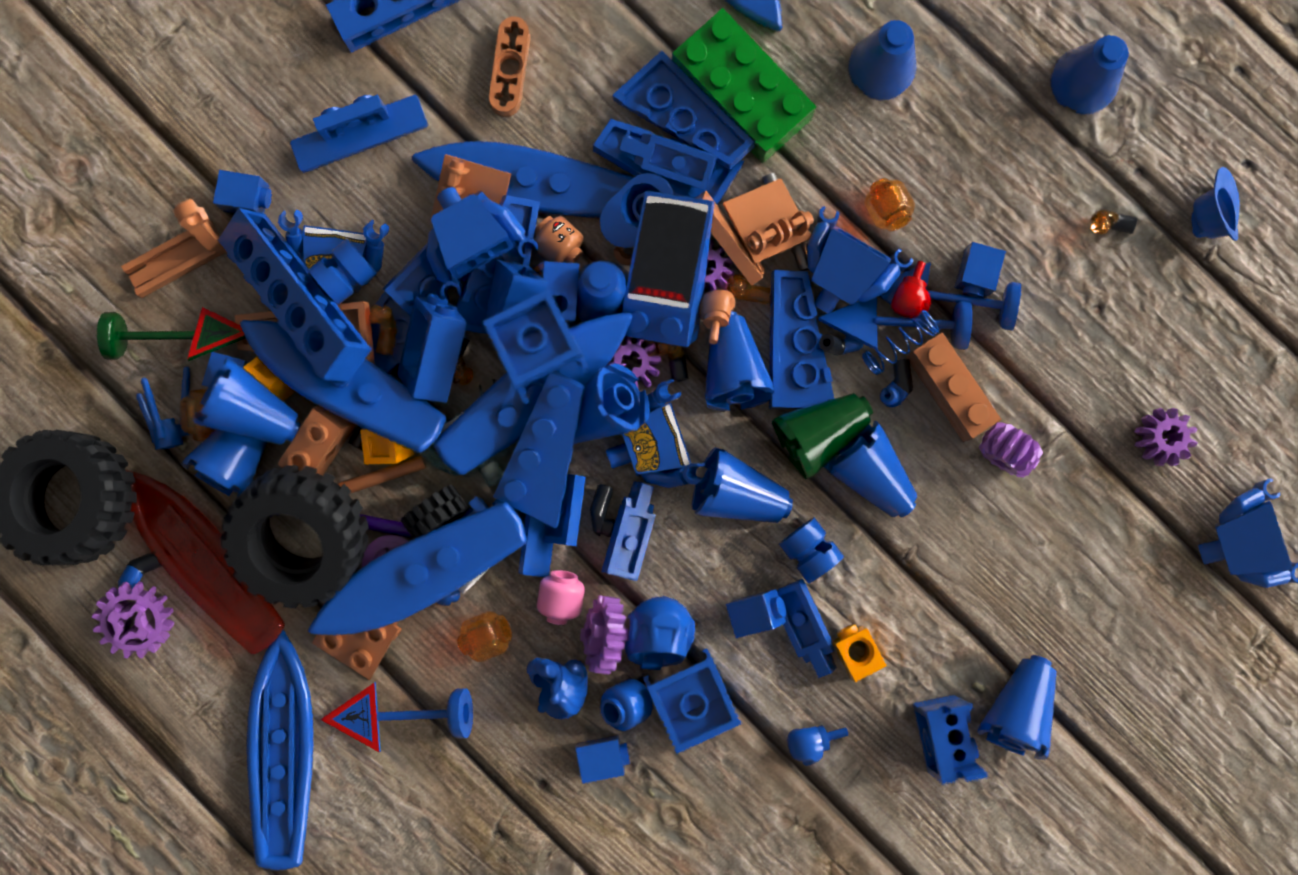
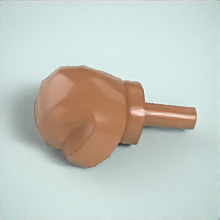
[699,290,735,344]

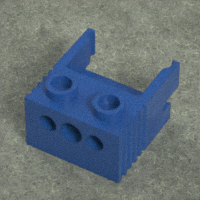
[483,289,589,404]
[643,648,742,754]
[913,695,988,785]

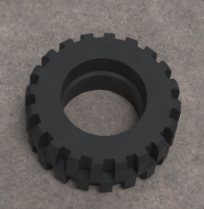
[0,430,137,565]
[220,465,369,608]

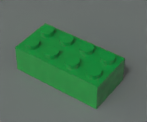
[672,8,817,164]

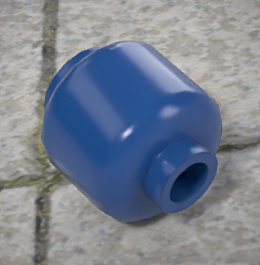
[600,678,653,731]

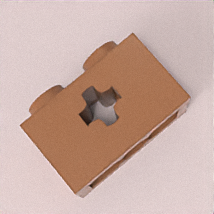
[278,406,356,476]

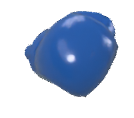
[787,725,848,766]

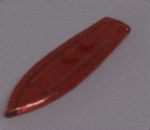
[126,470,285,655]

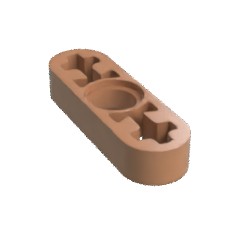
[489,16,530,117]

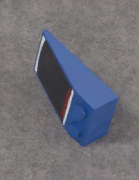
[622,191,715,347]

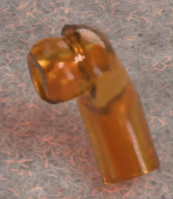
[727,274,771,305]
[369,305,398,356]

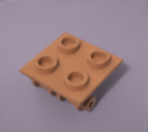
[430,154,511,221]
[723,178,814,264]
[312,622,402,680]

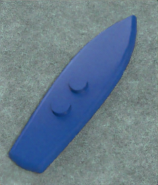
[411,141,634,218]
[434,312,632,475]
[240,320,446,453]
[308,502,527,635]
[246,629,314,870]

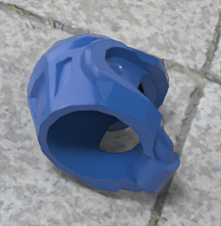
[624,596,695,670]

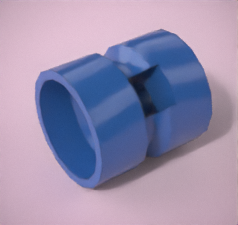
[308,238,377,305]
[779,517,844,584]

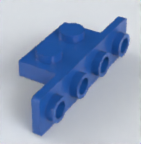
[290,94,428,173]
[518,474,586,577]

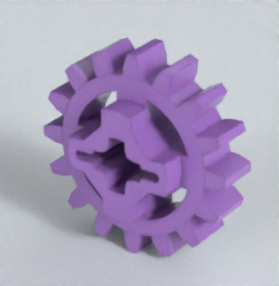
[92,581,174,659]
[580,595,628,674]

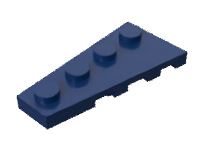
[612,51,755,170]
[592,119,744,205]
[769,270,835,410]

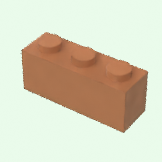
[906,332,1002,442]

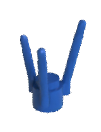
[136,366,190,450]

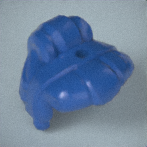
[526,658,588,720]

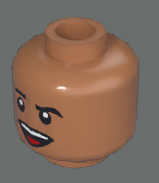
[533,216,583,263]

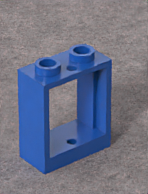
[397,293,467,403]

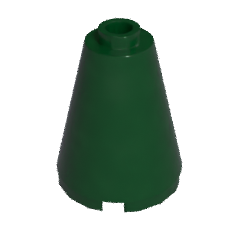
[772,393,873,479]

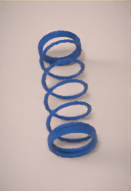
[862,310,939,375]

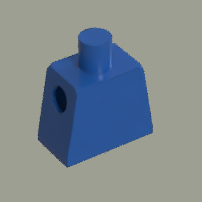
[486,259,548,318]

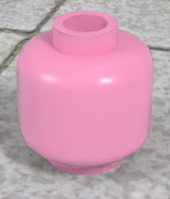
[537,570,585,625]

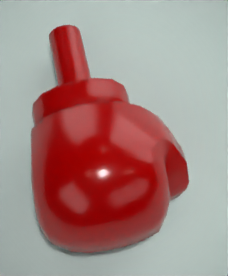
[891,261,931,318]

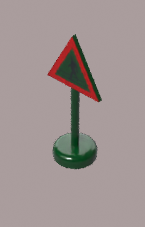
[97,307,246,361]

